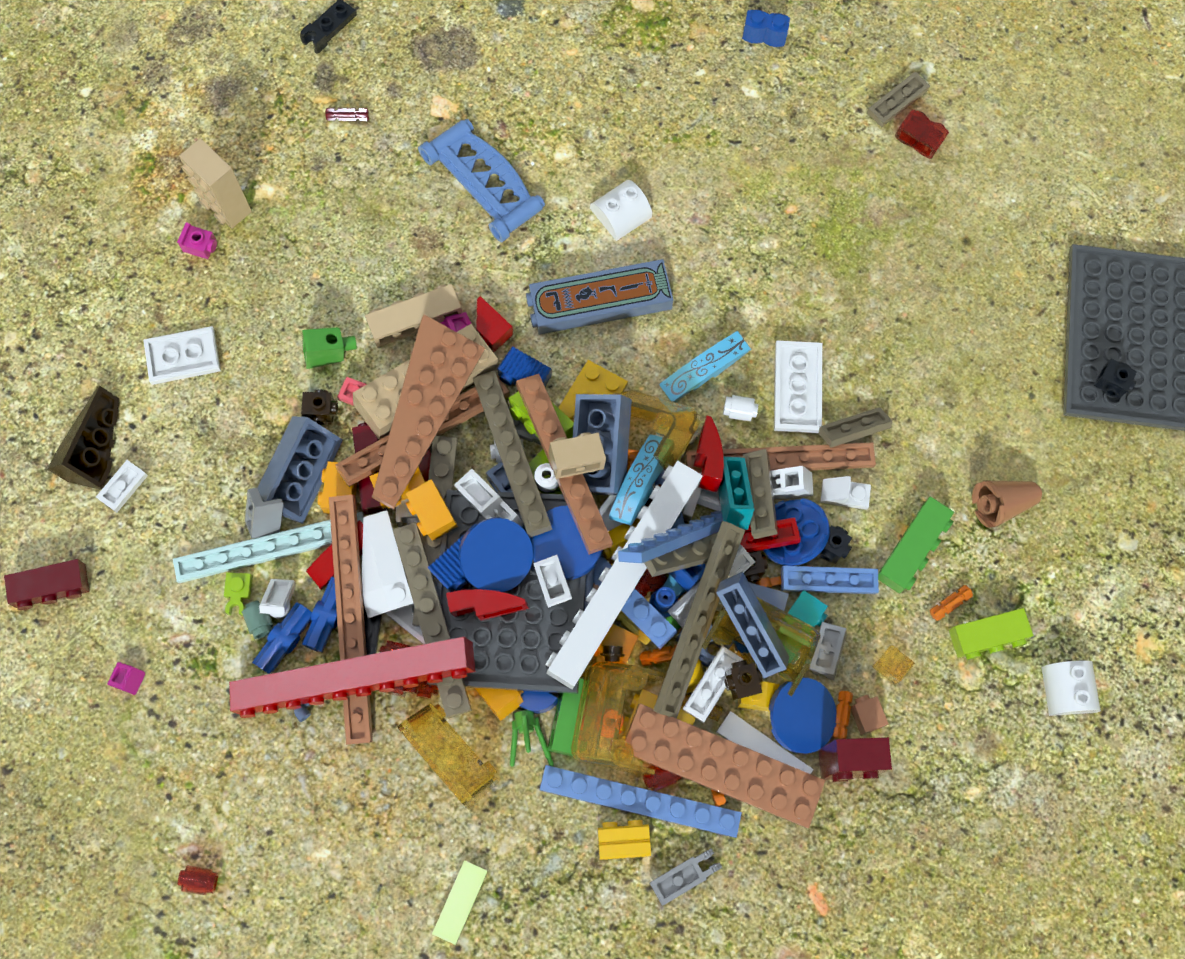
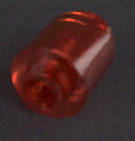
[642,765,682,792]
[177,865,218,895]

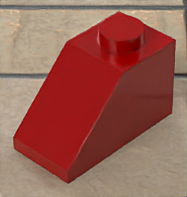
[476,296,513,353]

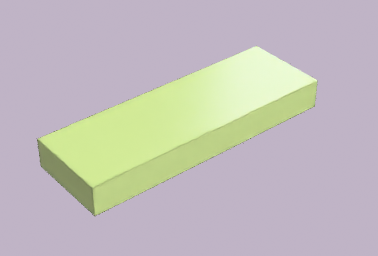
[432,860,488,945]

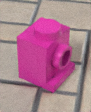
[177,222,217,259]

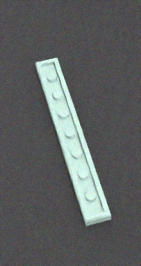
[173,512,364,583]

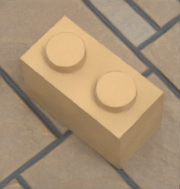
[548,432,606,479]

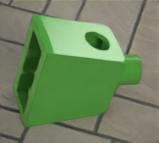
[302,327,357,369]

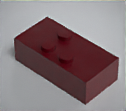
[818,737,892,782]

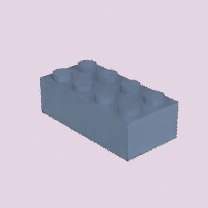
[573,394,632,495]

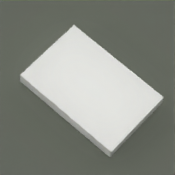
[143,326,221,385]

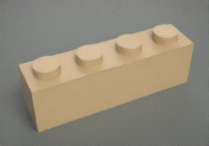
[365,284,462,348]

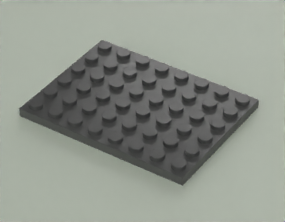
[1063,244,1185,431]
[427,490,586,694]

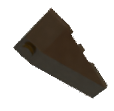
[47,386,119,490]

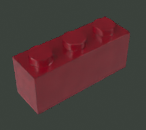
[4,559,90,610]

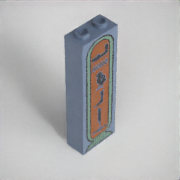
[526,259,673,335]

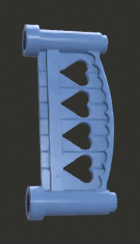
[418,119,545,243]

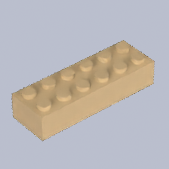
[353,324,498,440]

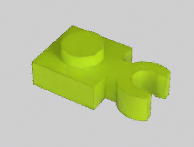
[224,573,252,616]

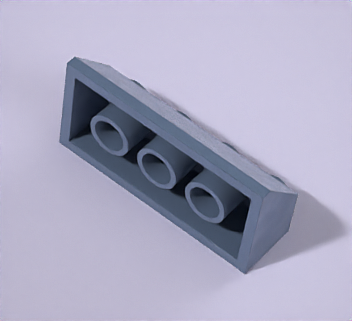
[257,416,343,524]

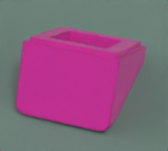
[107,662,145,695]

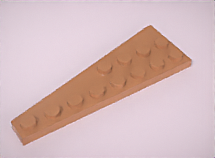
[372,315,485,510]

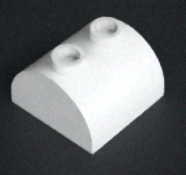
[590,180,652,241]
[1041,661,1101,716]

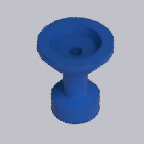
[649,587,678,618]

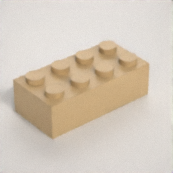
[179,138,252,229]

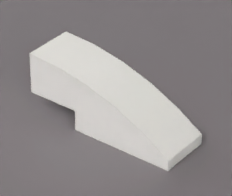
[454,469,524,527]

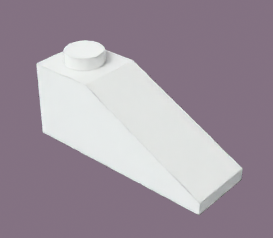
[771,466,814,499]

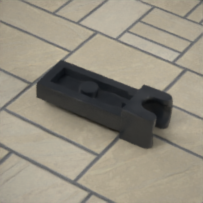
[300,0,357,54]

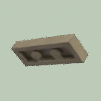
[867,71,930,128]
[819,407,892,448]

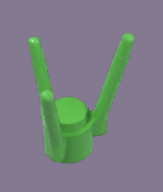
[510,710,554,767]

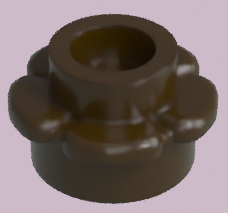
[600,646,625,662]

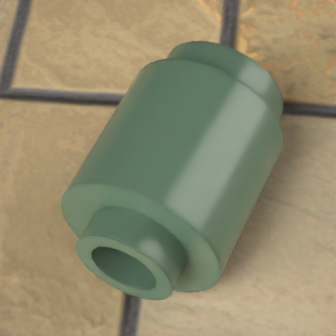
[242,600,273,639]

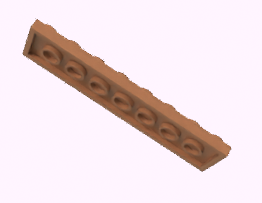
[620,704,825,829]

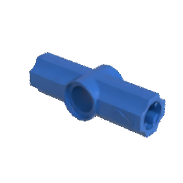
[302,577,338,653]
[252,602,312,674]

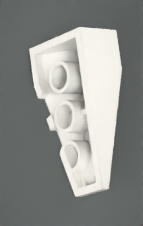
[361,510,414,618]

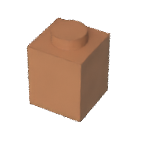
[851,694,889,735]

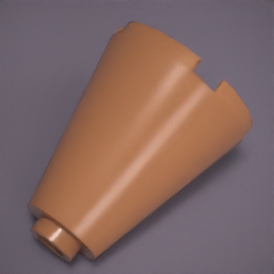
[972,480,1042,528]

